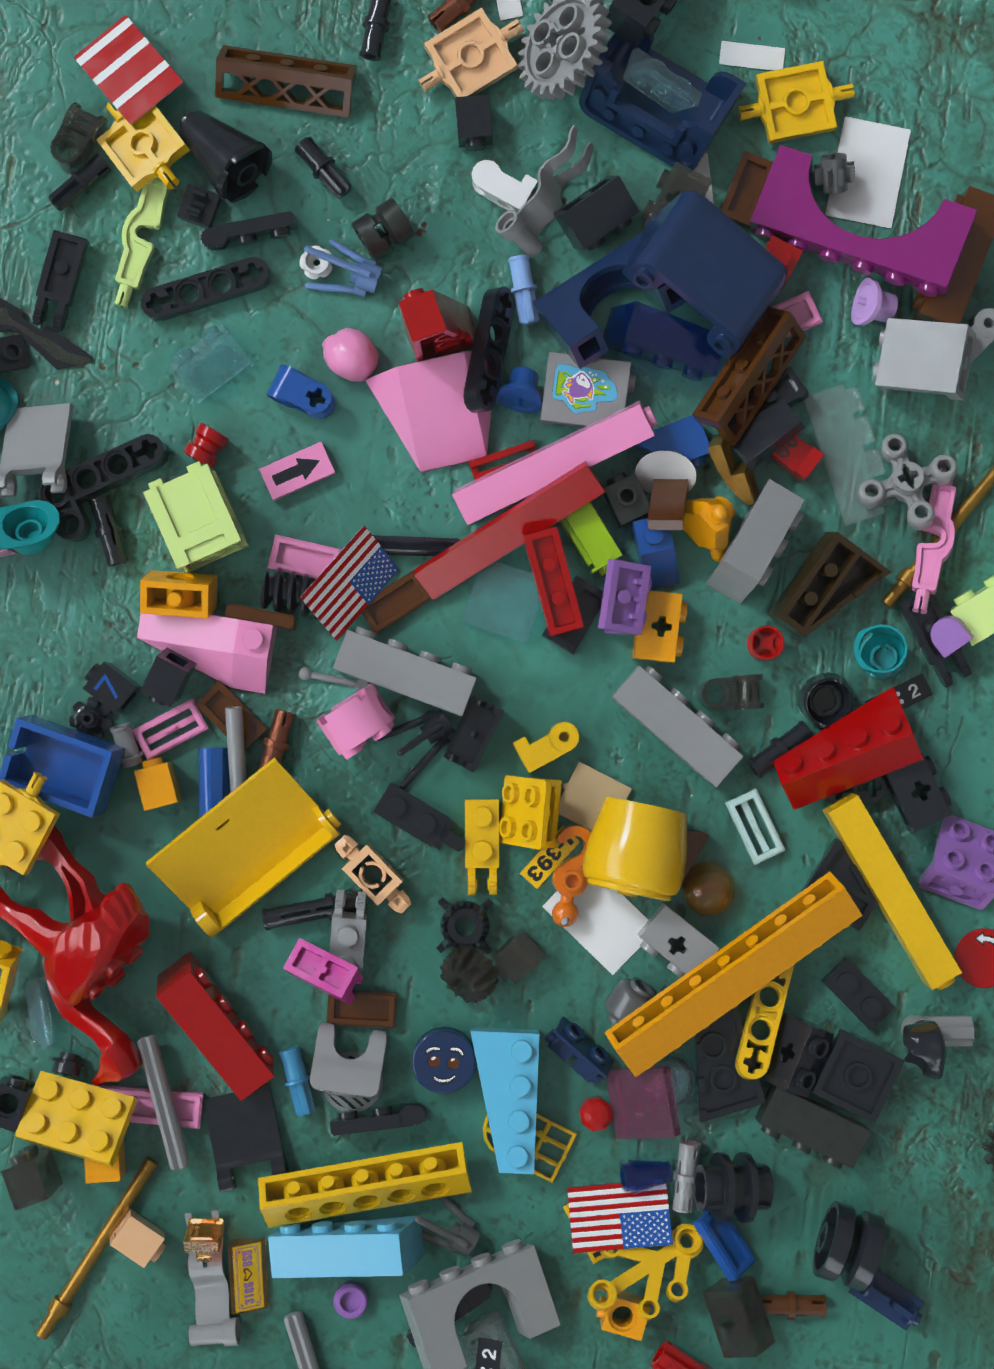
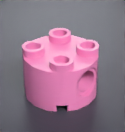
[316,683,395,760]

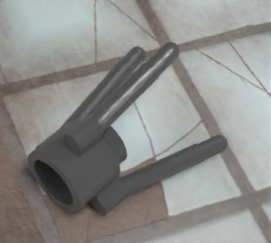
[414,1197,480,1257]

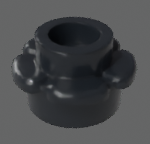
[52,1052,85,1077]

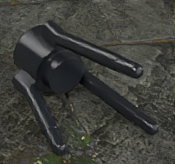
[377,709,455,789]

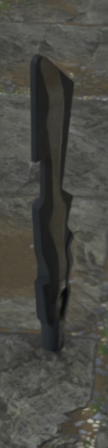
[0,298,93,370]

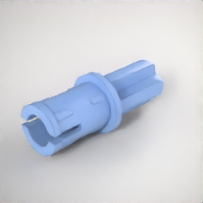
[508,255,539,325]

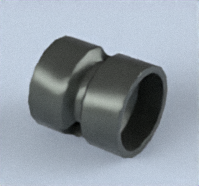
[351,197,415,261]

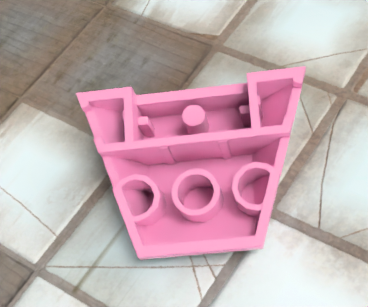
[365,351,491,472]

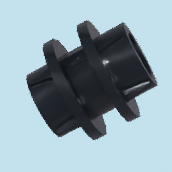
[693,1152,774,1223]

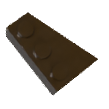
[767,532,891,637]

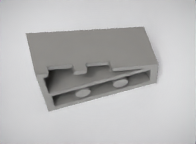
[705,479,805,604]

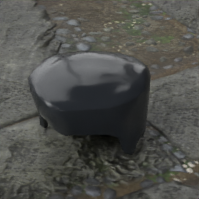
[798,672,853,728]
[903,1021,946,1079]

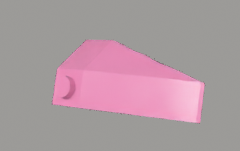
[137,614,277,694]

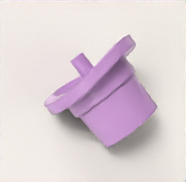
[851,278,898,326]

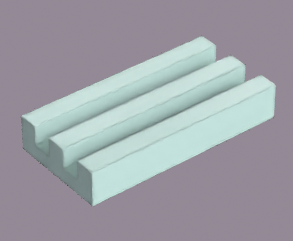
[725,788,786,865]

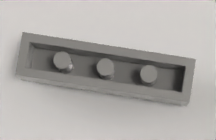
[333,626,477,717]
[611,665,743,787]

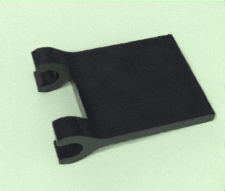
[203,1084,289,1193]

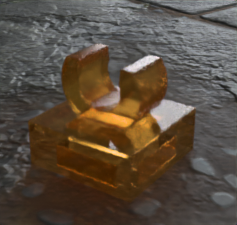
[183,1219,225,1262]

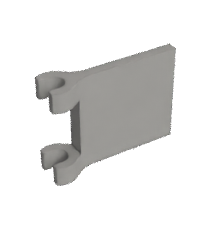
[0,403,74,497]

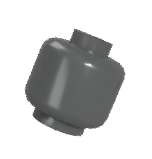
[605,977,655,1025]

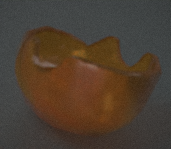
[682,862,736,917]

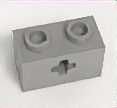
[638,902,719,978]

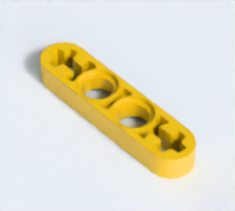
[735,966,794,1080]

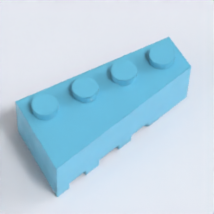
[470,1027,540,1174]
[268,1215,424,1278]

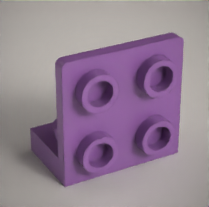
[598,559,652,635]
[918,815,994,911]

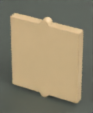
[559,762,632,831]

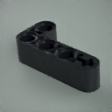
[39,434,169,542]

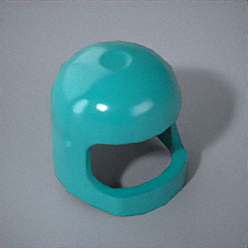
[854,624,909,680]

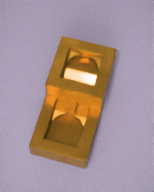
[708,434,760,505]

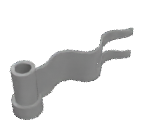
[495,125,594,258]
[185,1210,241,1347]

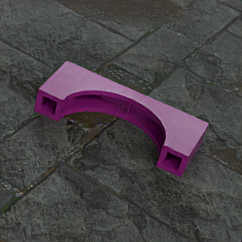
[750,145,977,297]

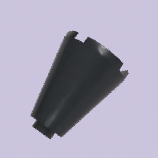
[179,110,273,203]

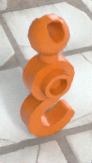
[552,825,591,927]

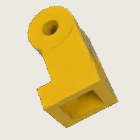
[512,722,579,773]

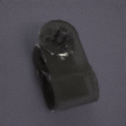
[50,102,108,173]
[697,674,764,710]

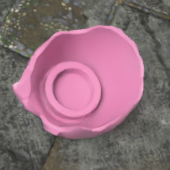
[322,328,379,382]

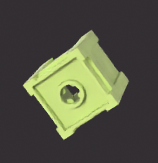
[143,461,249,573]

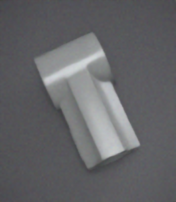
[901,1013,974,1046]

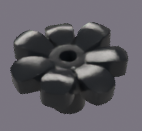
[69,697,114,739]

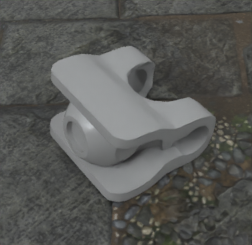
[310,1022,387,1098]

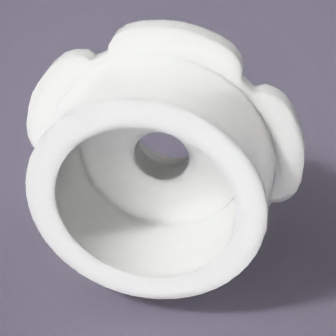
[300,246,332,279]

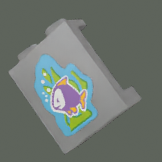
[540,352,636,427]

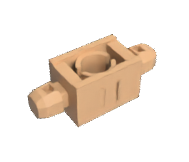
[335,835,411,913]

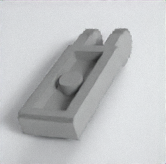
[329,890,368,976]

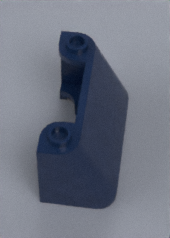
[579,34,747,173]
[622,191,788,360]

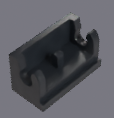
[541,575,604,655]
[444,696,504,773]

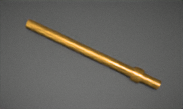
[881,465,994,609]
[35,1157,159,1340]

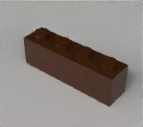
[912,185,994,324]

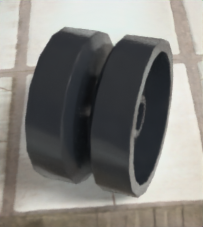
[813,1201,886,1291]

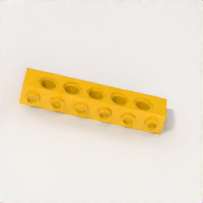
[258,1142,472,1228]

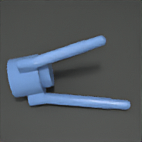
[304,239,383,297]

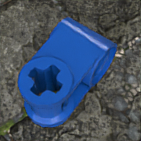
[267,364,335,419]

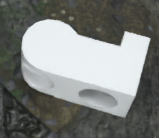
[472,160,538,212]

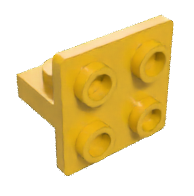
[499,775,562,850]

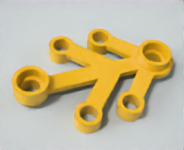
[587,1224,704,1320]

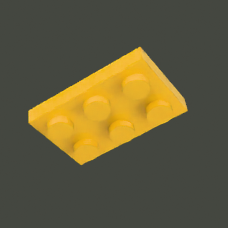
[14,1071,138,1167]

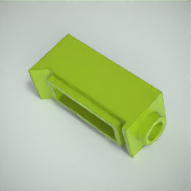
[559,502,622,576]

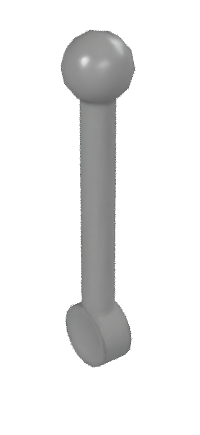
[299,667,369,691]

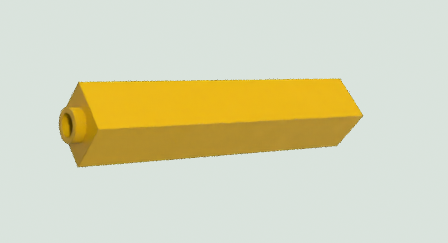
[822,792,962,991]

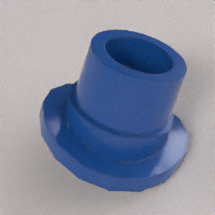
[497,367,543,414]

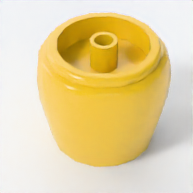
[583,797,687,901]

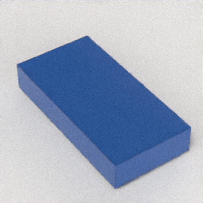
[693,1211,756,1282]

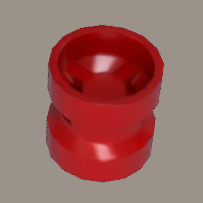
[183,422,229,469]
[746,625,785,661]

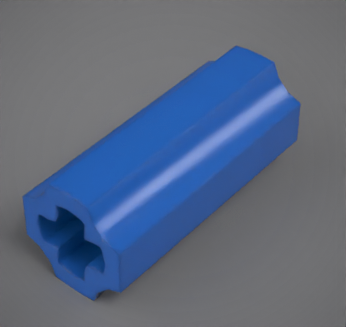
[198,748,230,817]

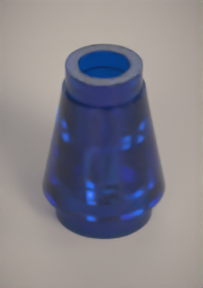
[620,1160,672,1194]

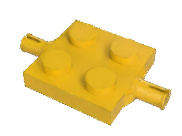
[738,61,855,144]
[96,102,190,192]
[0,772,61,875]

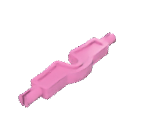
[912,468,956,614]

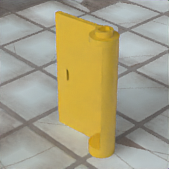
[146,757,341,938]

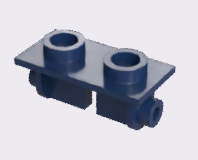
[545,1016,614,1085]
[848,1270,924,1330]

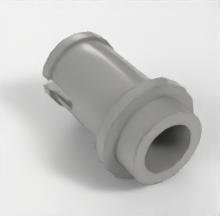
[110,722,144,768]

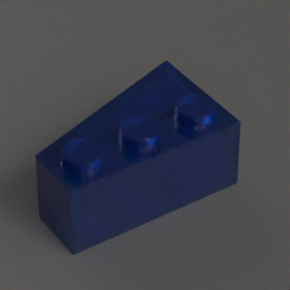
[603,301,721,381]

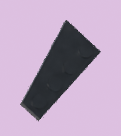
[695,1007,766,1123]

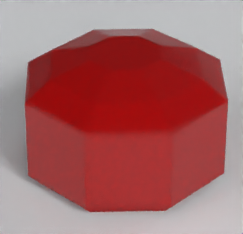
[579,1096,613,1132]

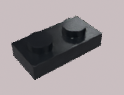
[821,957,895,1031]

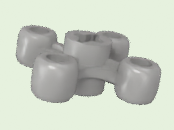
[857,434,958,531]

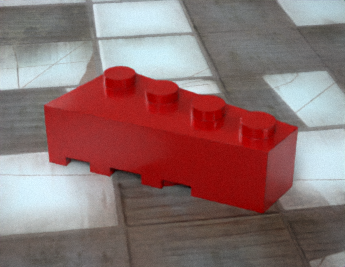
[773,686,923,810]

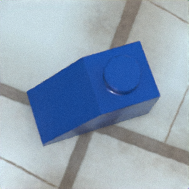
[633,415,710,468]
[630,518,680,590]

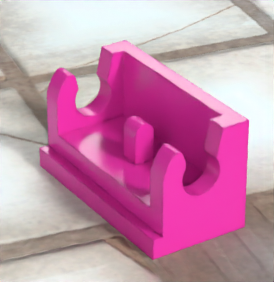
[283,938,363,1006]

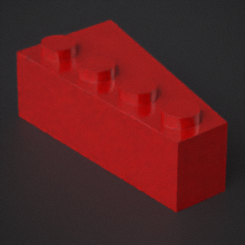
[398,288,476,362]
[156,951,275,1101]

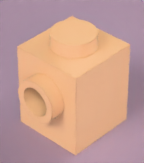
[110,1209,166,1268]

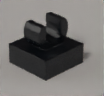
[177,184,222,229]

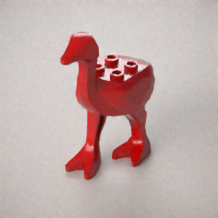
[0,825,150,1087]

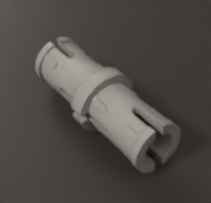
[672,1139,701,1213]

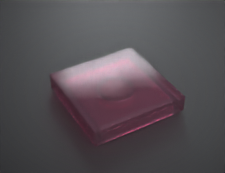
[606,1066,681,1139]

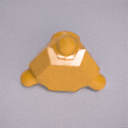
[683,496,735,562]

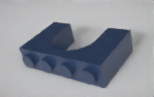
[533,232,687,369]

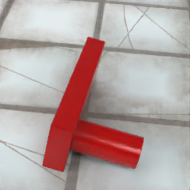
[522,527,584,636]

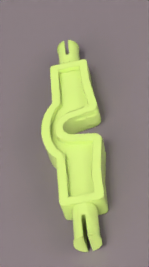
[114,177,170,308]

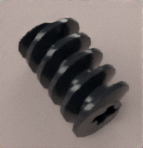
[260,568,319,621]

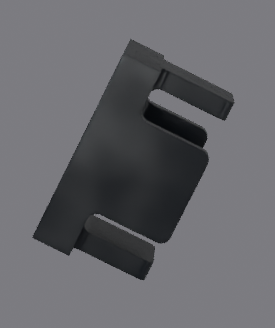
[811,1028,905,1123]

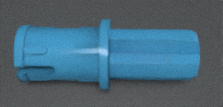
[279,1046,316,1116]

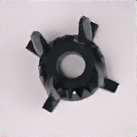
[436,897,494,955]

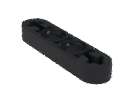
[141,257,271,321]
[463,286,515,413]

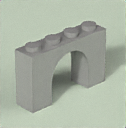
[399,1239,560,1369]

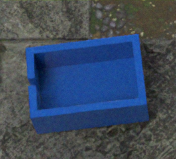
[0,715,126,818]

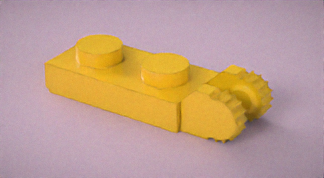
[465,799,499,895]

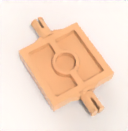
[418,7,524,97]

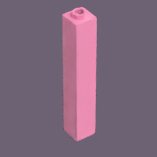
[452,400,658,525]

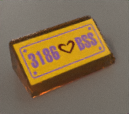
[228,1238,269,1314]

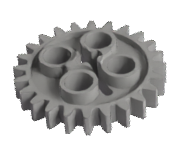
[517,0,612,101]

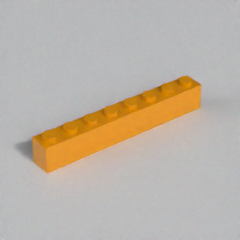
[604,871,863,1077]

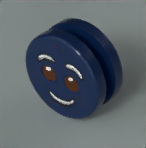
[412,1026,476,1094]

